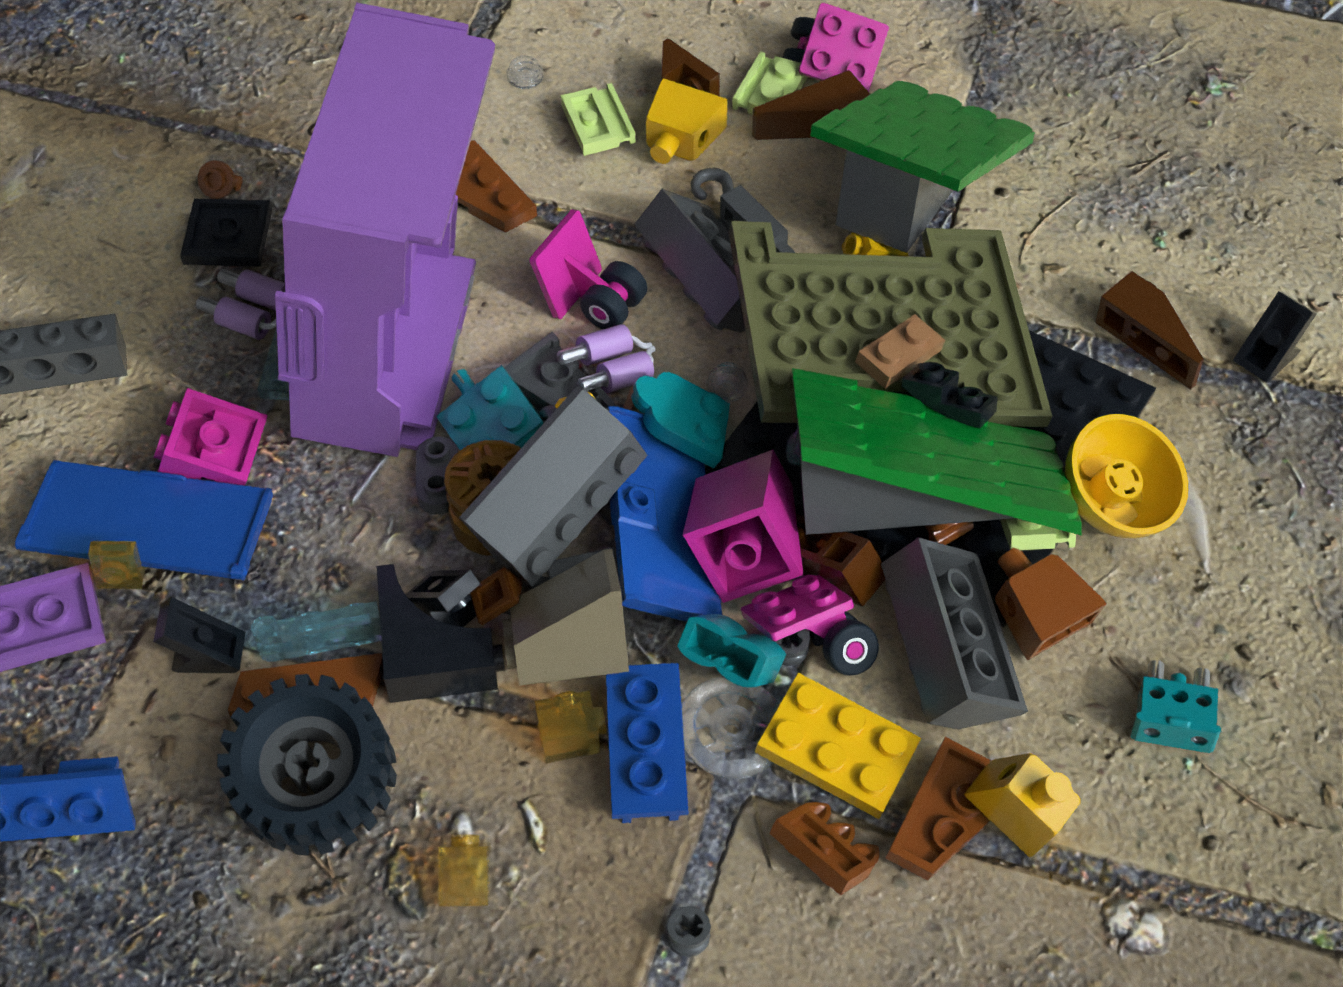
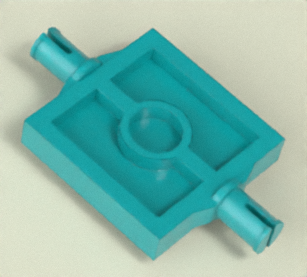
[436,365,544,450]

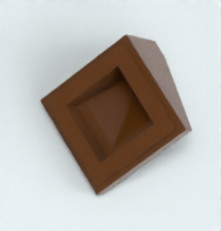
[470,566,523,626]

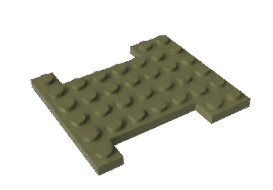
[728,221,1052,427]

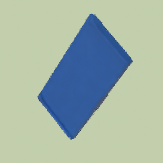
[606,406,723,622]
[15,460,273,581]

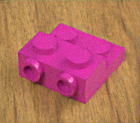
[153,388,268,486]

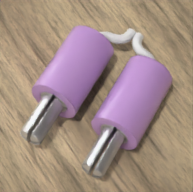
[196,269,285,340]
[557,324,655,393]

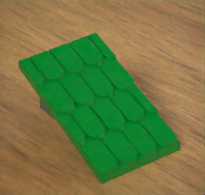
[810,81,1035,253]
[792,368,1082,536]

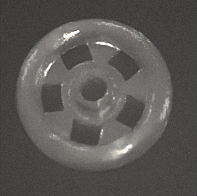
[682,677,780,779]

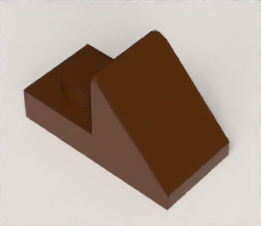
[661,38,720,96]

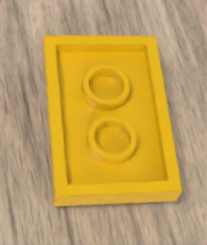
[754,672,922,819]

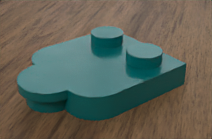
[631,372,730,468]

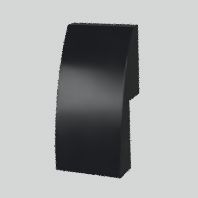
[902,362,998,429]

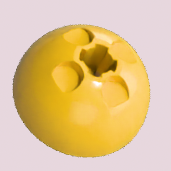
[1064,414,1188,539]

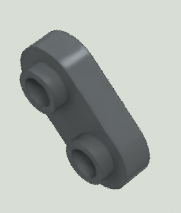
[416,437,458,514]

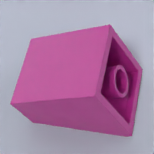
[683,450,803,603]

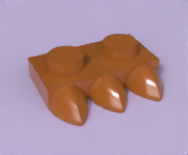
[769,802,880,895]

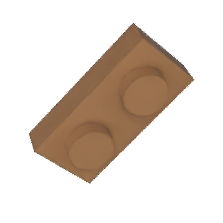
[855,314,945,389]

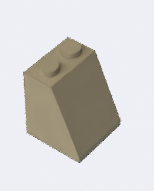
[502,549,629,686]

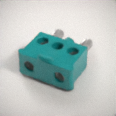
[1130,660,1222,753]

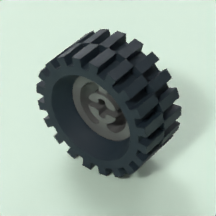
[217,674,397,856]

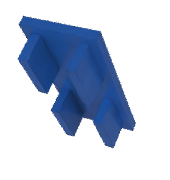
[606,663,689,823]
[0,756,136,842]

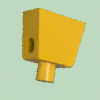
[646,78,727,164]
[964,753,1081,858]

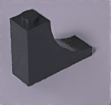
[376,564,505,703]

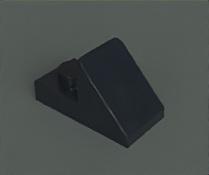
[1233,291,1317,383]
[405,570,480,627]
[153,597,246,673]

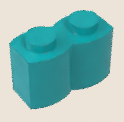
[677,614,786,688]

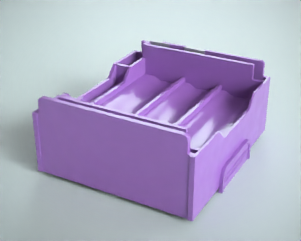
[274,2,495,457]

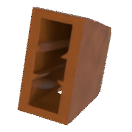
[995,548,1107,660]

